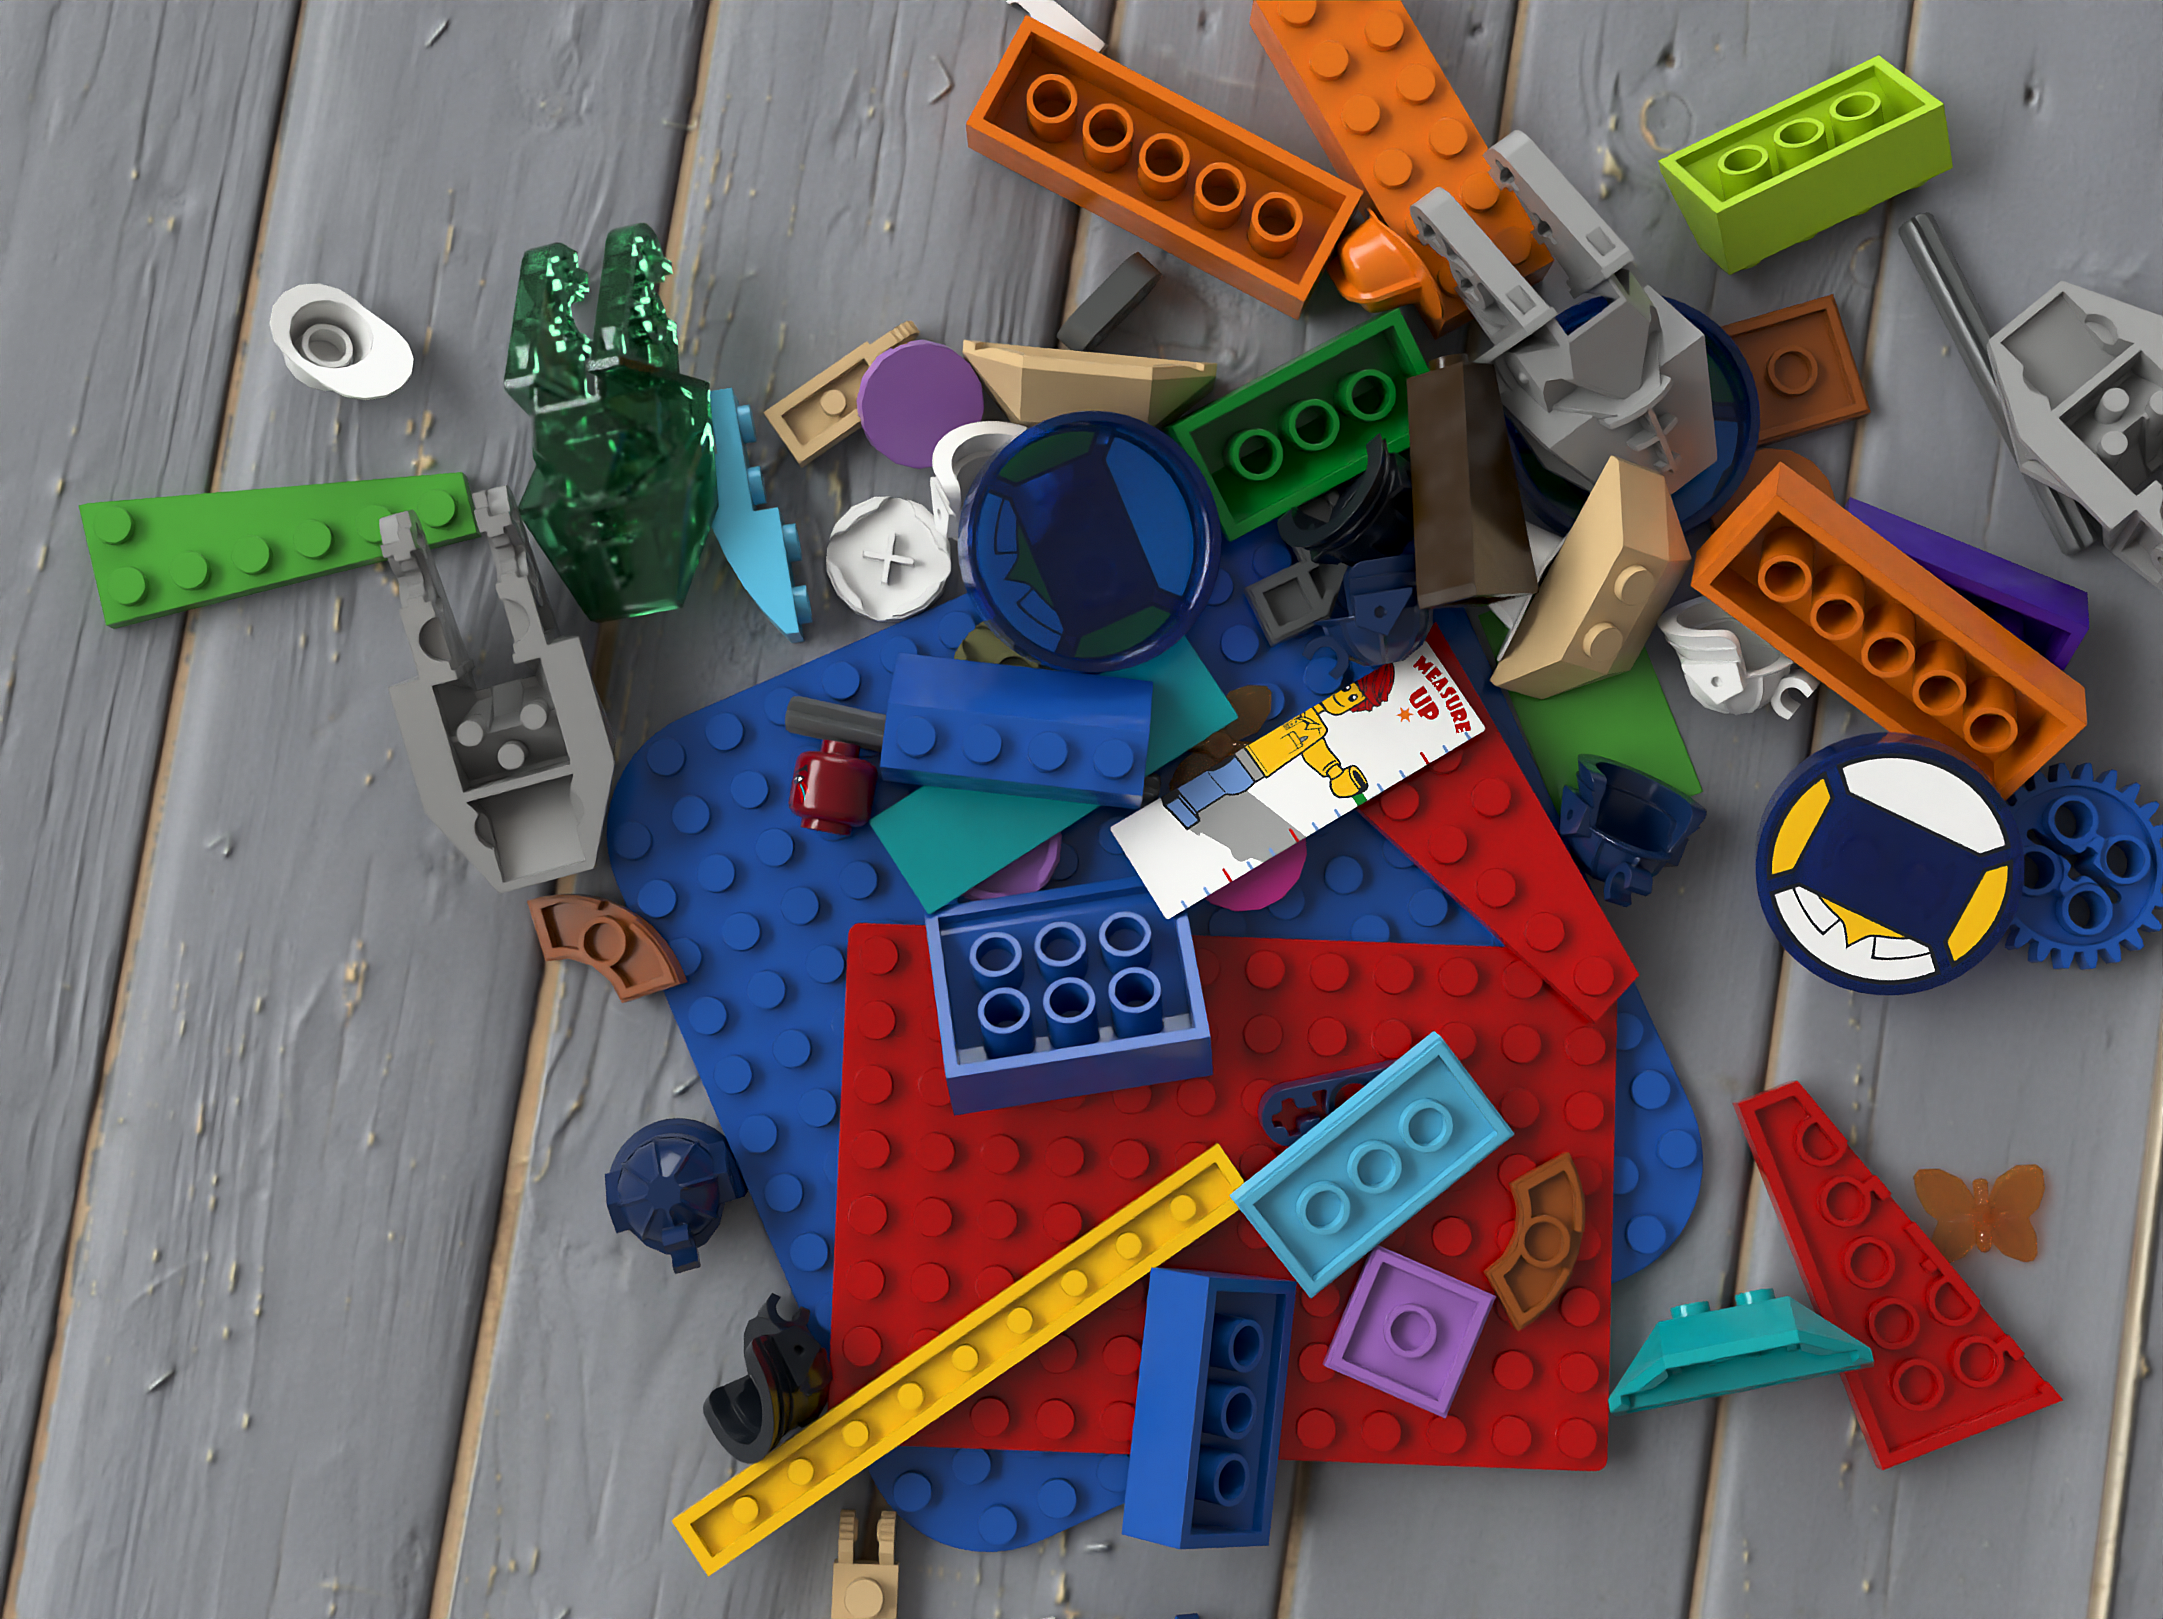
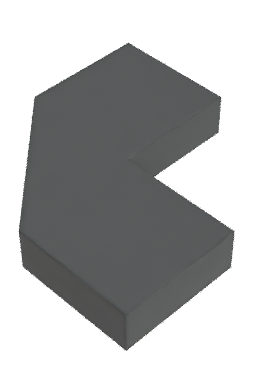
[1243,486,1348,648]

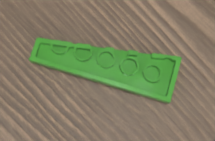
[78,472,481,629]

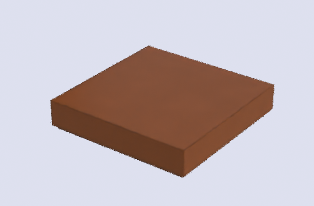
[1709,294,1871,452]

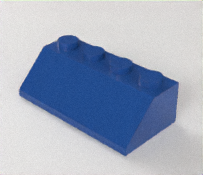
[880,653,1153,809]
[1122,1267,1297,1549]

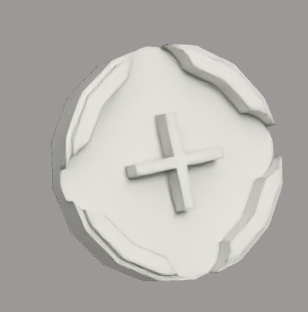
[826,496,951,623]

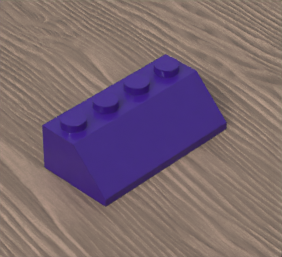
[1844,497,2090,671]

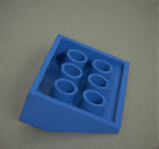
[924,876,1213,1116]

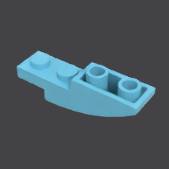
[692,388,813,643]

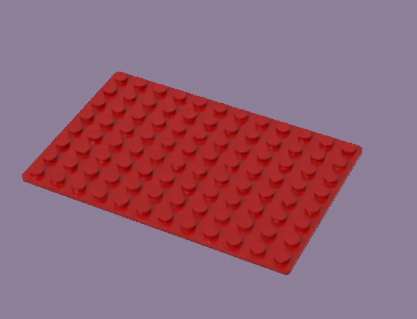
[827,923,1617,1471]

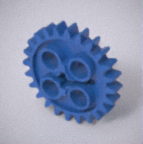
[1965,763,2163,970]

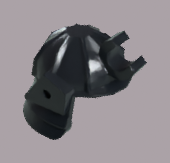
[1277,433,1414,567]
[703,1293,833,1464]

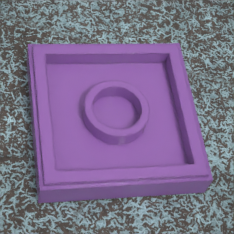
[1322,1245,1496,1418]

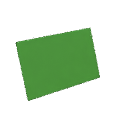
[1478,593,1703,818]

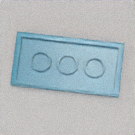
[1229,1031,1514,1298]

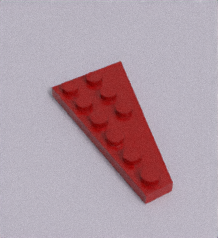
[1354,622,1639,1024]
[1732,1080,2063,1470]

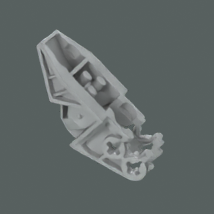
[1410,130,1717,495]
[1986,280,2163,592]
[379,484,616,894]

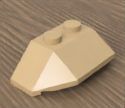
[962,340,1217,451]
[1489,455,1692,700]

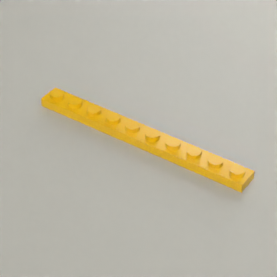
[672,1143,1245,1577]

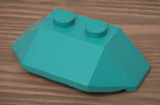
[1608,1288,1874,1417]

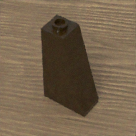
[1407,353,1539,609]

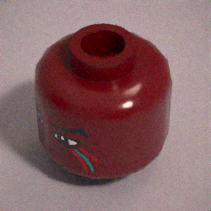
[789,739,878,836]

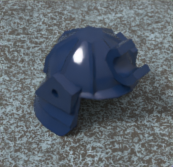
[1302,553,1433,680]
[1559,754,1707,907]
[605,1118,748,1274]

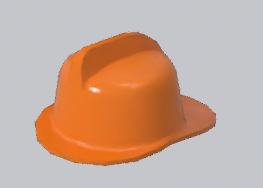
[1327,207,1445,320]

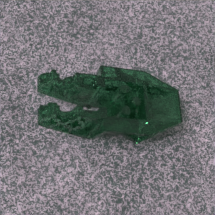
[504,223,719,623]

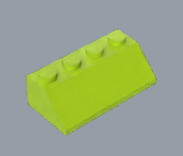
[1658,55,1953,275]

